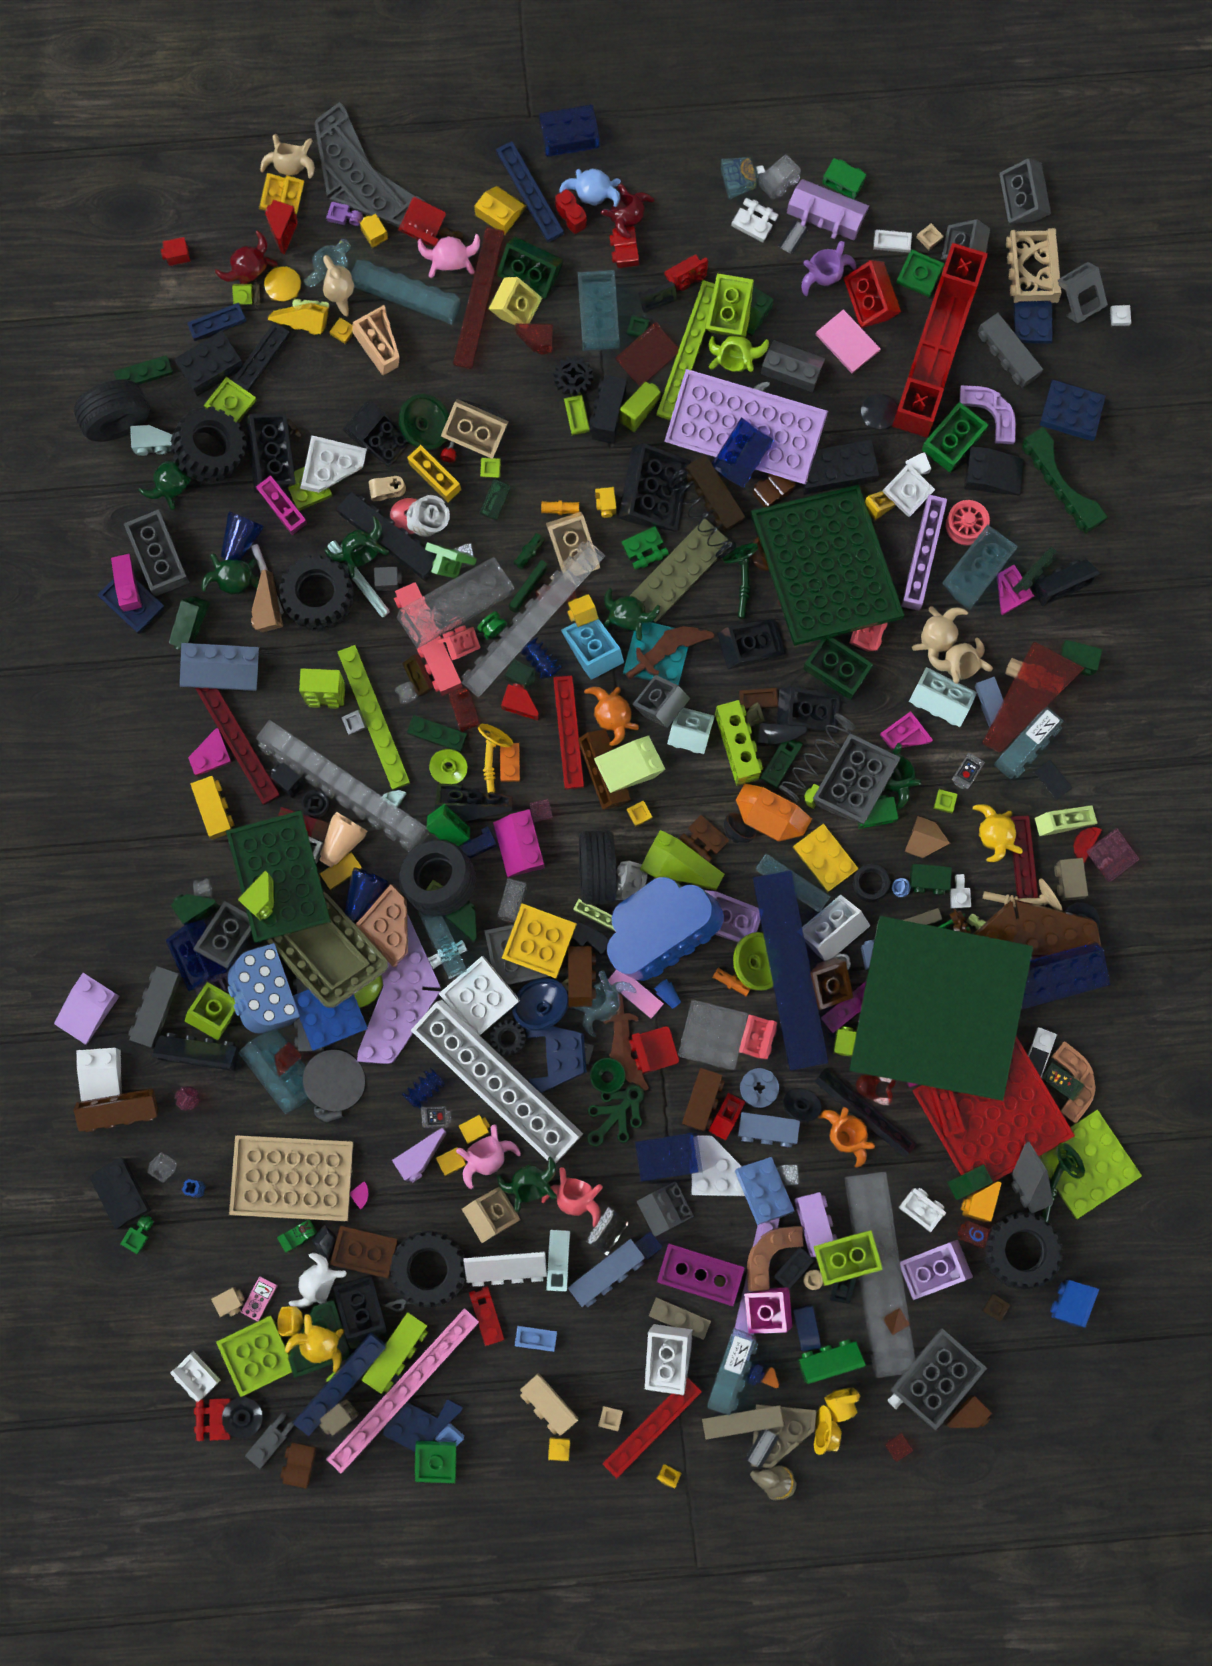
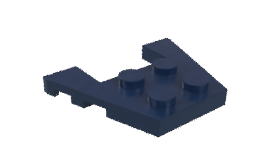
[526,1026,586,1093]
[383,1374,464,1452]

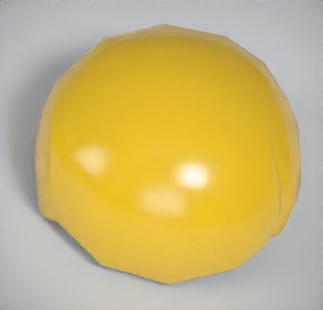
[277,1306,304,1336]

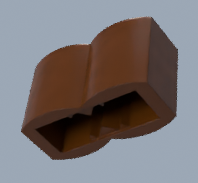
[752,473,797,508]
[280,1442,317,1488]

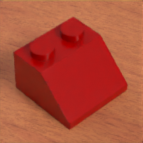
[265,199,298,254]

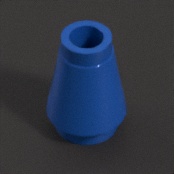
[654,979,681,1009]

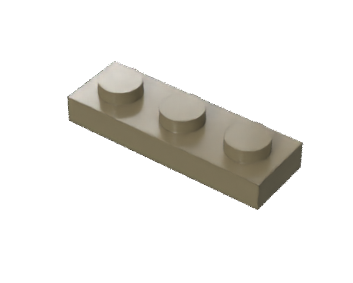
[649,1298,711,1340]

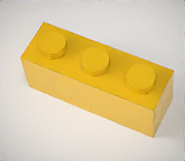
[407,445,461,502]
[190,776,235,840]

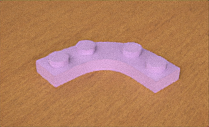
[959,385,1015,444]

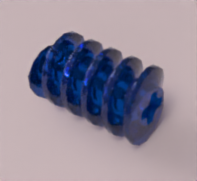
[521,637,562,679]
[402,1067,445,1109]

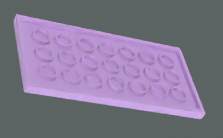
[664,369,828,484]

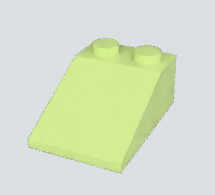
[594,736,665,793]

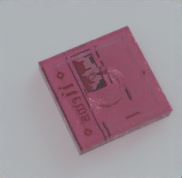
[1086,828,1139,882]

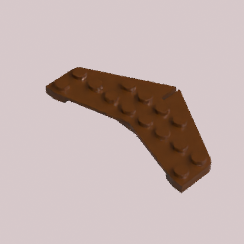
[973,899,1102,956]

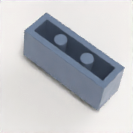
[737,1112,800,1148]

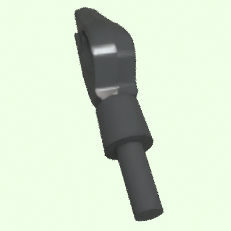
[381,1298,411,1312]

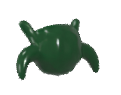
[139,461,197,510]
[325,516,389,578]
[202,553,260,595]
[603,588,660,641]
[885,743,921,810]
[497,1156,557,1213]

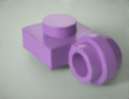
[326,202,363,226]

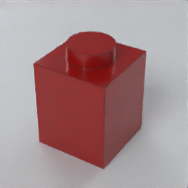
[161,237,190,266]

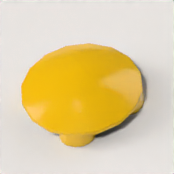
[264,266,301,301]

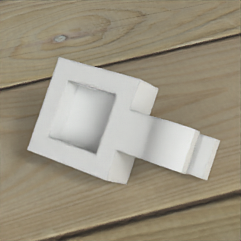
[950,874,971,909]

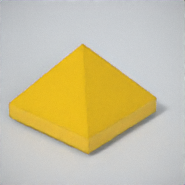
[657,1464,681,1488]

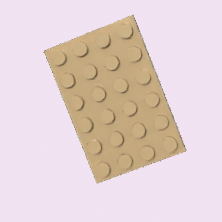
[229,1135,354,1221]

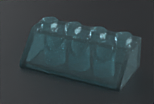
[943,524,1018,610]
[239,1029,309,1115]

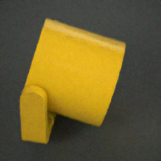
[825,1388,860,1422]

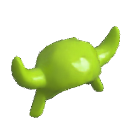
[709,336,769,372]

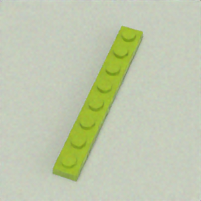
[657,280,715,420]
[338,645,410,790]

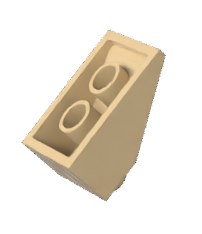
[546,512,600,580]

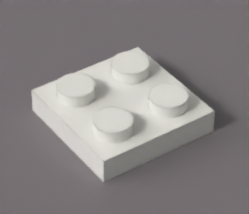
[882,463,935,517]

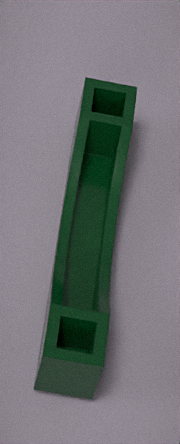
[1022,427,1107,534]

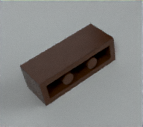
[568,946,596,1007]
[681,1068,725,1132]

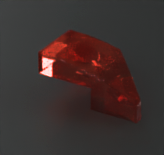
[274,1042,302,1077]

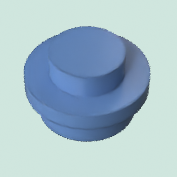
[892,878,911,897]

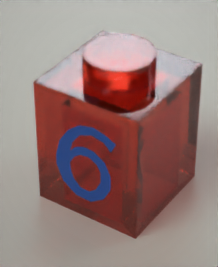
[957,1221,990,1249]

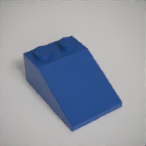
[1050,1280,1099,1328]

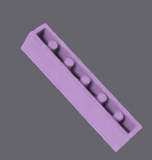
[901,495,947,611]

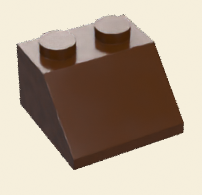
[810,958,854,1010]

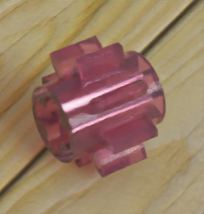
[174,1086,200,1110]

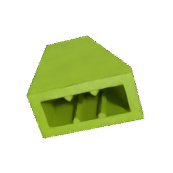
[619,381,661,433]

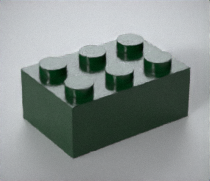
[803,637,873,700]

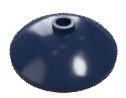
[512,978,569,1030]

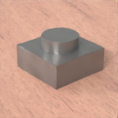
[341,710,367,735]

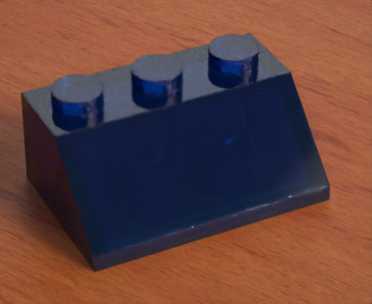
[712,417,774,488]
[166,920,227,992]

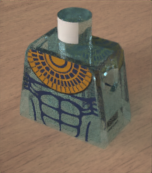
[720,157,765,199]

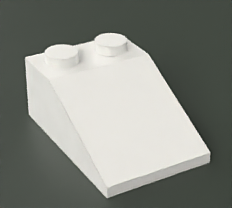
[76,1048,122,1101]
[645,1324,692,1395]

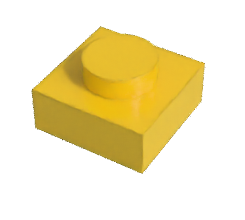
[330,318,353,344]
[627,800,652,827]

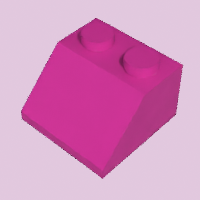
[744,1287,793,1333]

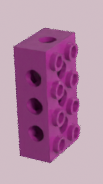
[657,1243,745,1306]

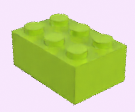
[299,669,345,709]

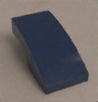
[793,1305,821,1351]

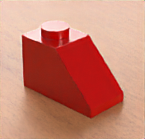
[501,684,539,721]
[709,1093,745,1140]

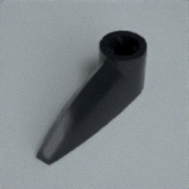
[752,723,808,746]

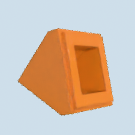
[760,1367,779,1388]

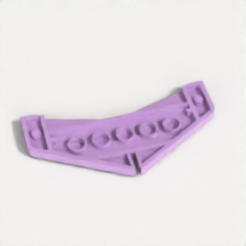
[357,914,441,1064]

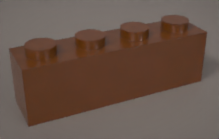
[578,729,631,810]
[74,1088,159,1132]

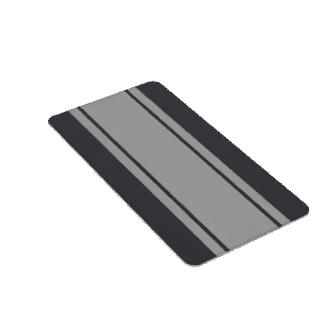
[779,220,809,254]
[745,1429,779,1468]

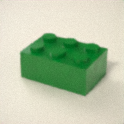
[922,402,988,473]

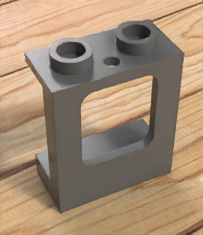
[1058,262,1108,323]

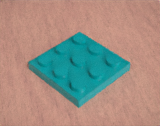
[623,622,688,686]

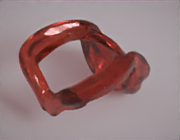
[856,1074,896,1105]

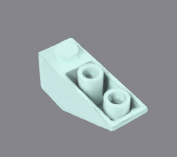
[130,425,172,456]
[547,1230,570,1291]

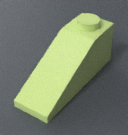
[1035,805,1097,836]

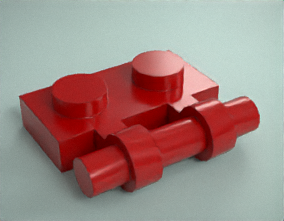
[194,1398,231,1441]

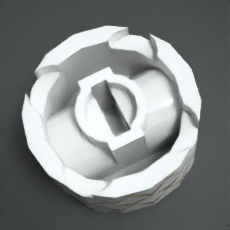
[407,495,450,537]

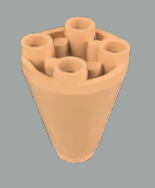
[319,812,367,868]

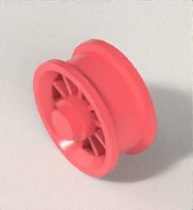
[946,500,990,545]

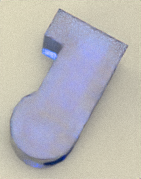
[460,826,497,858]

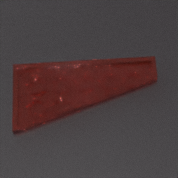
[982,642,1084,752]

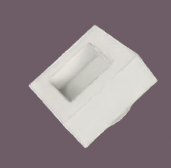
[1110,305,1131,326]

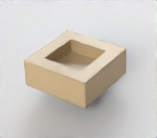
[917,223,943,250]
[599,1406,623,1431]

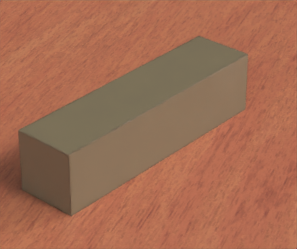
[904,908,942,925]

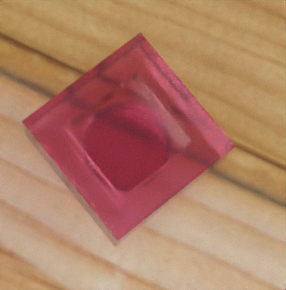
[529,799,553,823]

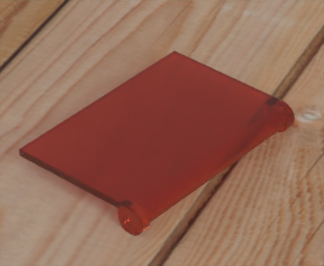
[615,322,679,387]

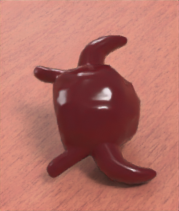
[601,184,654,238]
[215,231,278,284]

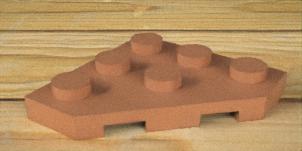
[356,884,408,967]

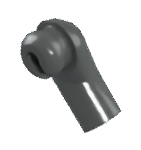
[314,1105,343,1122]

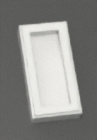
[873,230,912,253]

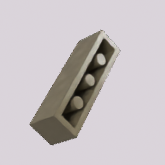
[320,1399,360,1436]

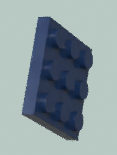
[1040,380,1105,441]

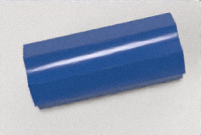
[182,1179,206,1198]

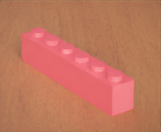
[394,582,462,696]

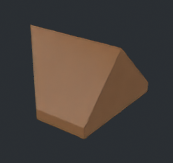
[905,816,950,858]

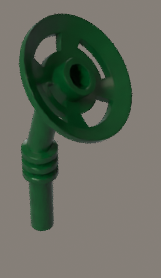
[723,543,758,619]
[1041,1143,1085,1222]

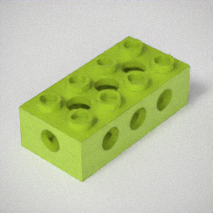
[715,700,763,786]

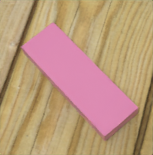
[607,969,664,1019]

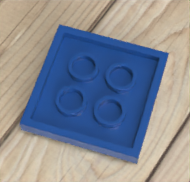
[293,989,368,1051]

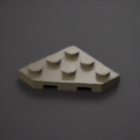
[751,1404,816,1468]

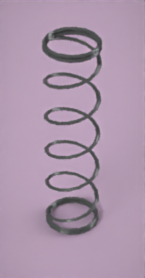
[779,713,855,802]

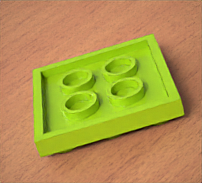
[216,1315,292,1397]

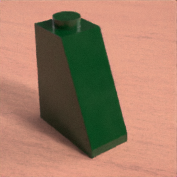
[169,596,210,650]

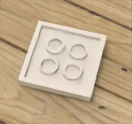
[439,956,520,1035]

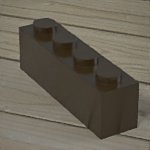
[685,454,745,533]

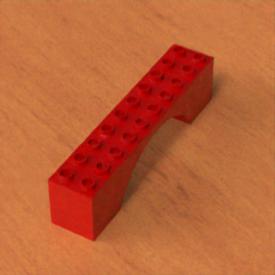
[892,242,988,437]

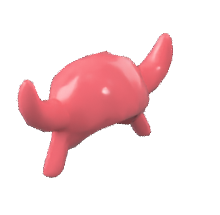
[541,1167,603,1227]

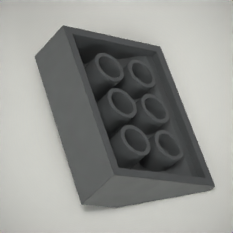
[813,733,901,824]
[891,1328,987,1430]

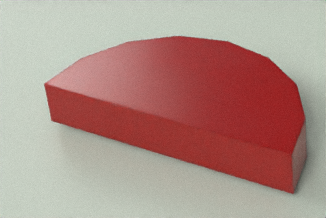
[1073,827,1102,863]

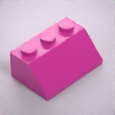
[493,809,545,878]

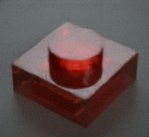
[884,1433,913,1462]

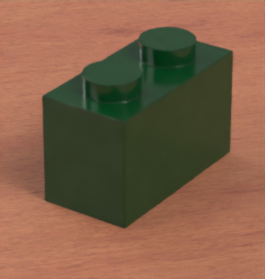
[1057,640,1102,676]
[910,864,952,895]

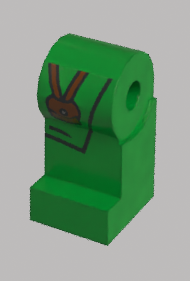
[277,1219,318,1253]

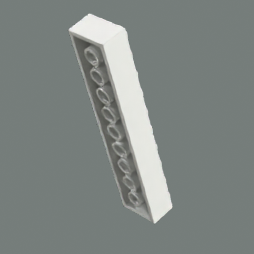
[411,1000,583,1164]

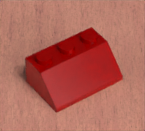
[844,260,901,328]

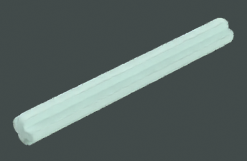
[328,540,390,617]

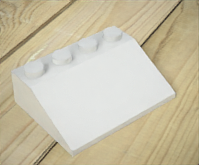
[464,1252,547,1287]

